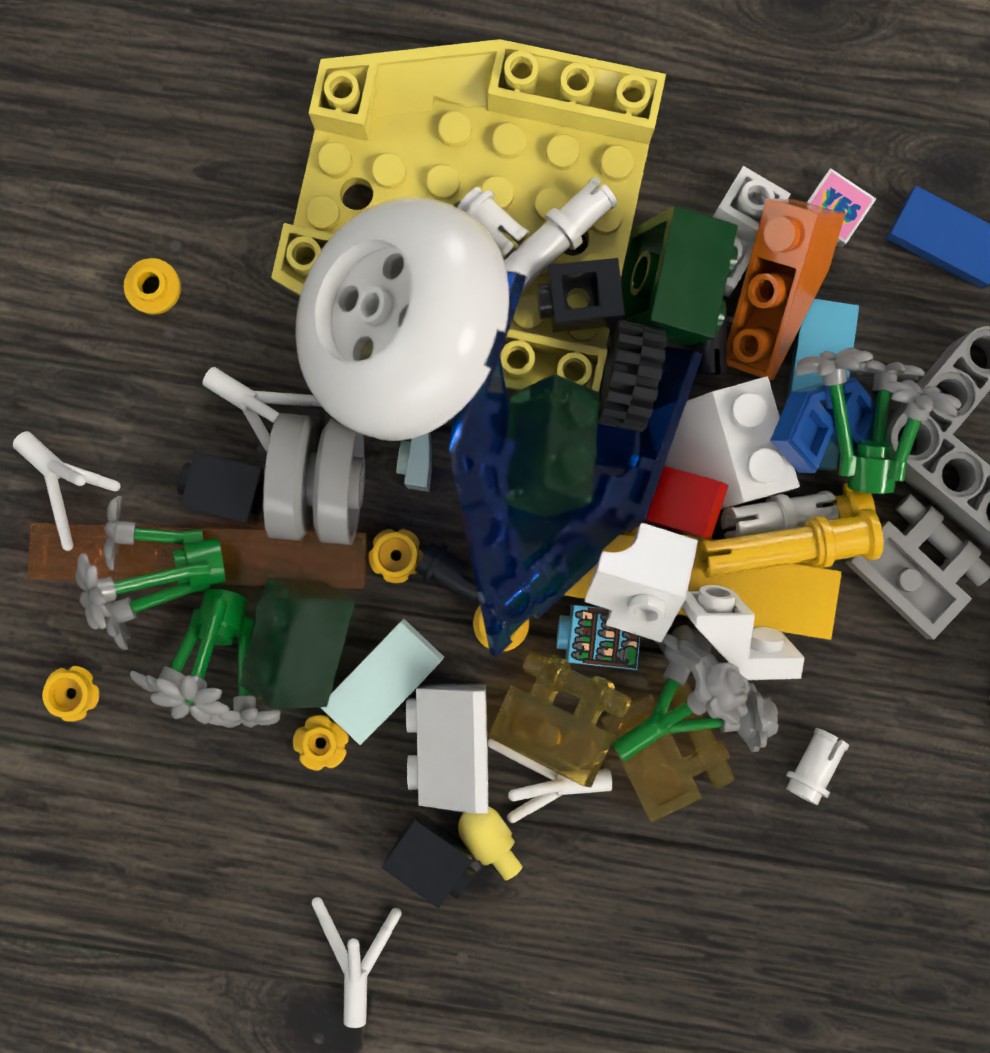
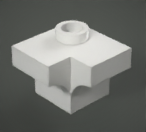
[584,523,698,642]

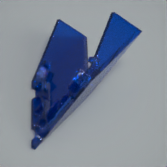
[449,271,703,658]

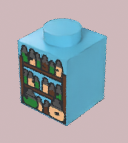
[556,605,640,670]

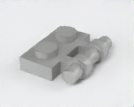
[845,494,990,640]

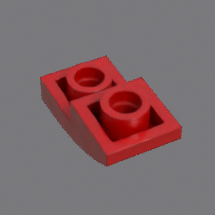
[602,457,729,540]

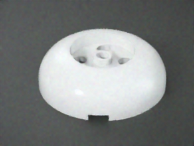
[295,197,509,441]

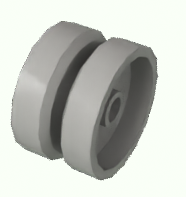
[263,413,365,545]

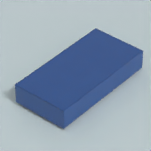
[885,186,990,289]

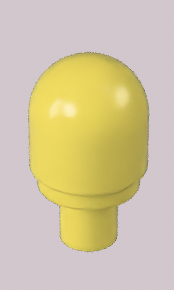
[458,806,523,881]

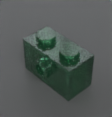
[500,374,600,518]
[240,577,355,709]

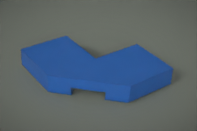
[770,378,876,473]

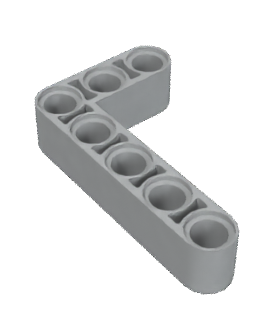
[884,326,990,552]

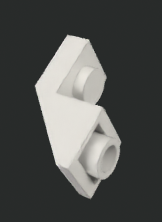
[681,585,804,680]

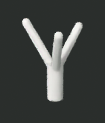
[203,367,322,452]
[13,431,121,551]
[487,737,612,823]
[312,897,402,1028]

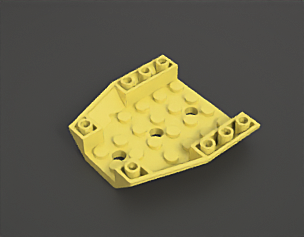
[271,39,666,407]

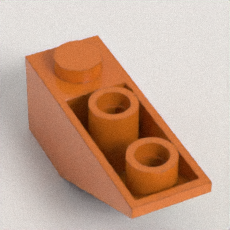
[727,198,846,380]

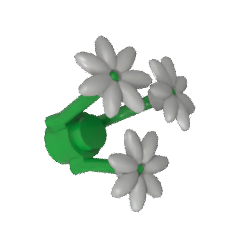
[795,348,961,494]
[75,496,225,650]
[130,589,280,728]

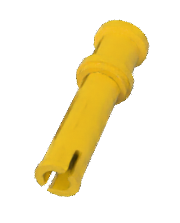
[699,508,884,578]

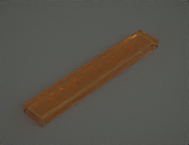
[28,523,368,589]

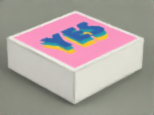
[807,168,876,249]

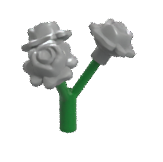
[612,625,779,762]

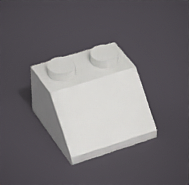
[650,376,800,510]
[406,683,489,814]

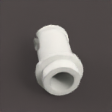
[457,187,529,259]
[786,728,849,805]

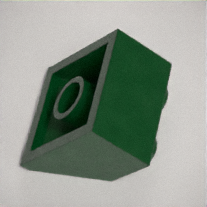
[609,205,738,345]

